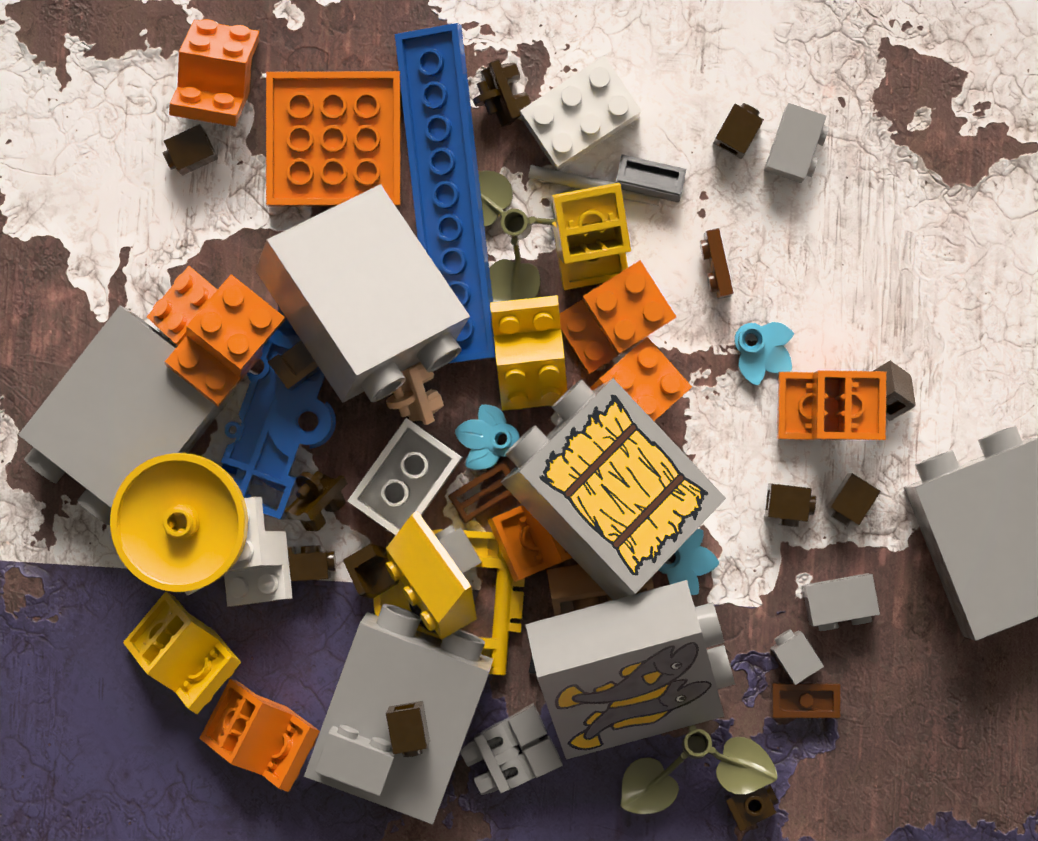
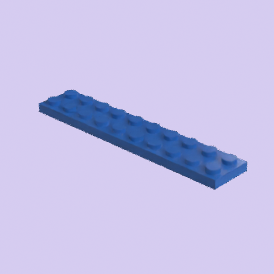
[395,23,496,364]

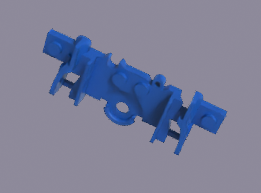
[221,306,336,520]

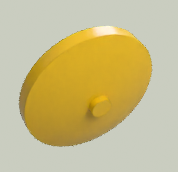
[110,453,248,592]

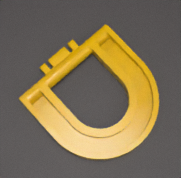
[374,529,525,675]

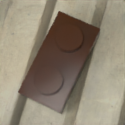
[699,228,734,299]
[772,683,840,718]

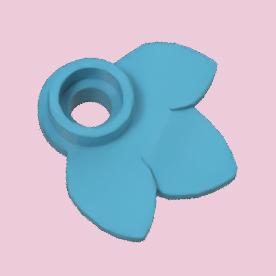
[734,322,794,386]
[455,405,520,470]
[659,529,719,595]

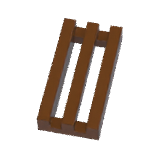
[448,461,513,524]

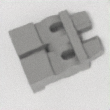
[460,703,563,795]

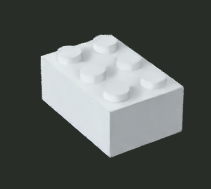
[520,55,642,171]
[348,418,463,535]

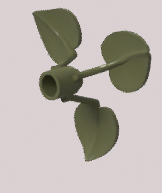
[478,170,582,302]
[621,725,777,814]

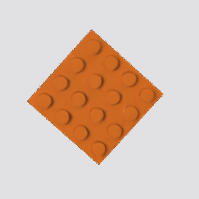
[266,71,401,207]

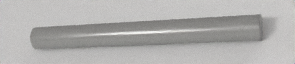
[528,165,660,206]

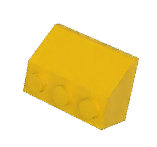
[385,511,477,639]

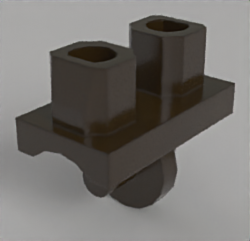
[472,60,531,127]
[284,471,348,532]

